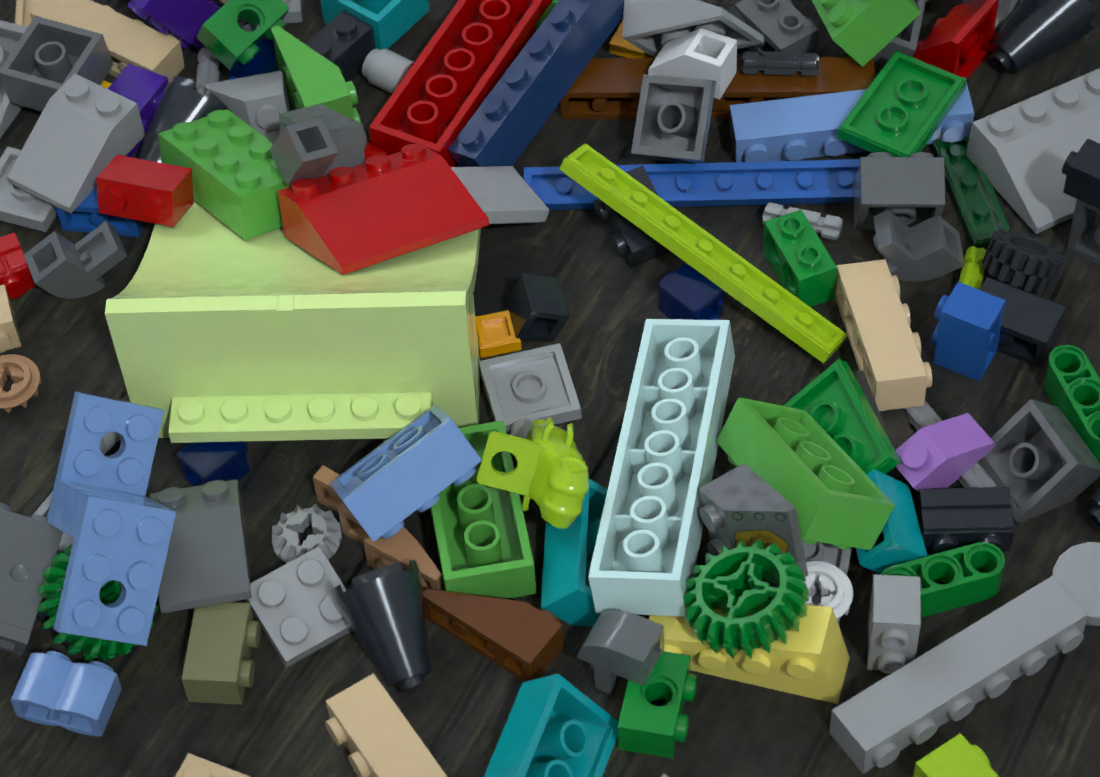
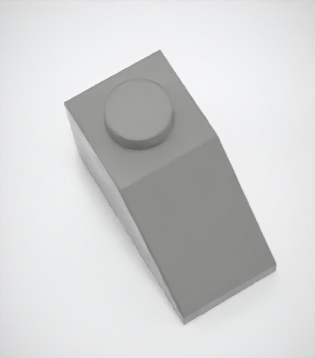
[206,71,290,133]

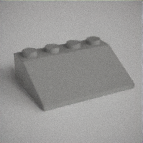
[966,68,1100,234]

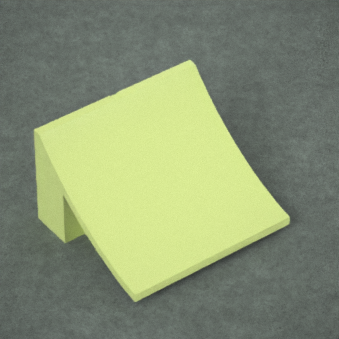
[105,200,481,443]

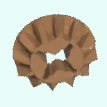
[0,354,42,413]

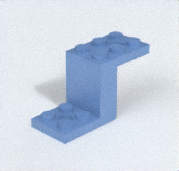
[47,391,176,646]

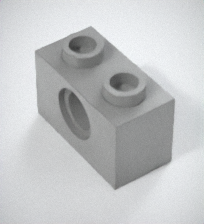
[867,575,921,674]

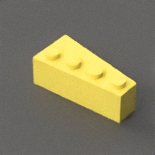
[649,605,850,704]

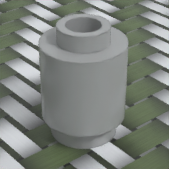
[362,49,415,94]

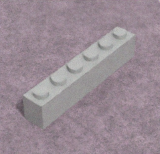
[829,575,1088,774]

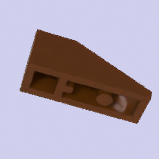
[423,589,564,682]

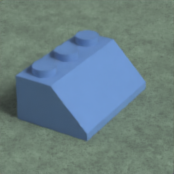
[330,404,482,542]

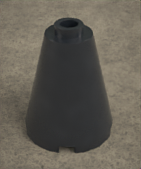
[989,0,1096,74]
[136,76,231,163]
[331,560,431,693]

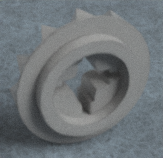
[271,503,342,563]

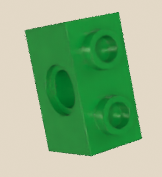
[196,0,290,70]
[618,651,698,759]

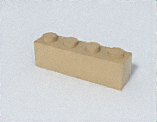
[30,0,185,82]
[835,259,932,412]
[325,673,447,777]

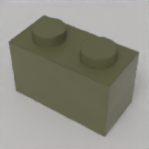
[182,602,261,705]

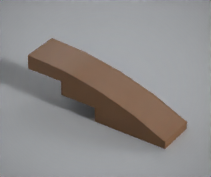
[313,465,444,592]

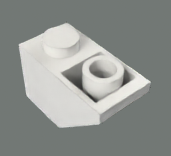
[648,28,737,99]

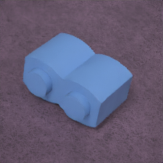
[11,651,122,736]

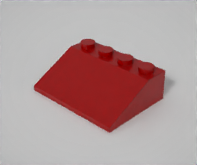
[278,144,489,275]

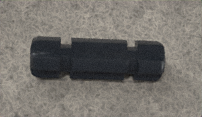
[742,51,819,76]

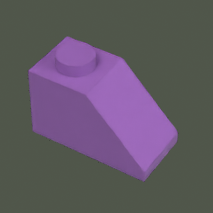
[895,413,997,492]

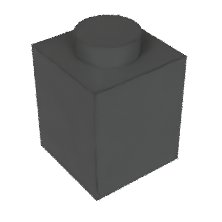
[269,117,339,186]

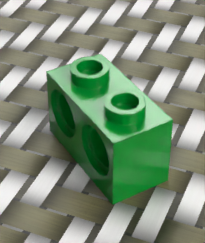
[763,209,837,307]

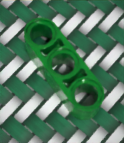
[1044,345,1100,463]
[880,542,1005,618]

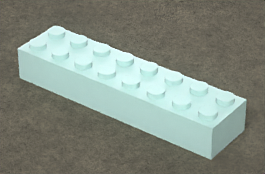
[588,319,735,617]

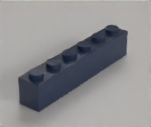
[447,0,624,167]

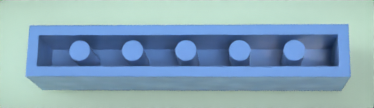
[730,78,974,162]

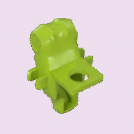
[477,417,589,529]

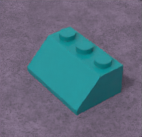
[541,479,644,627]
[484,674,619,777]

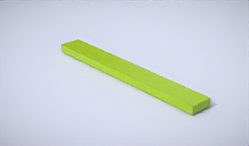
[559,144,848,364]

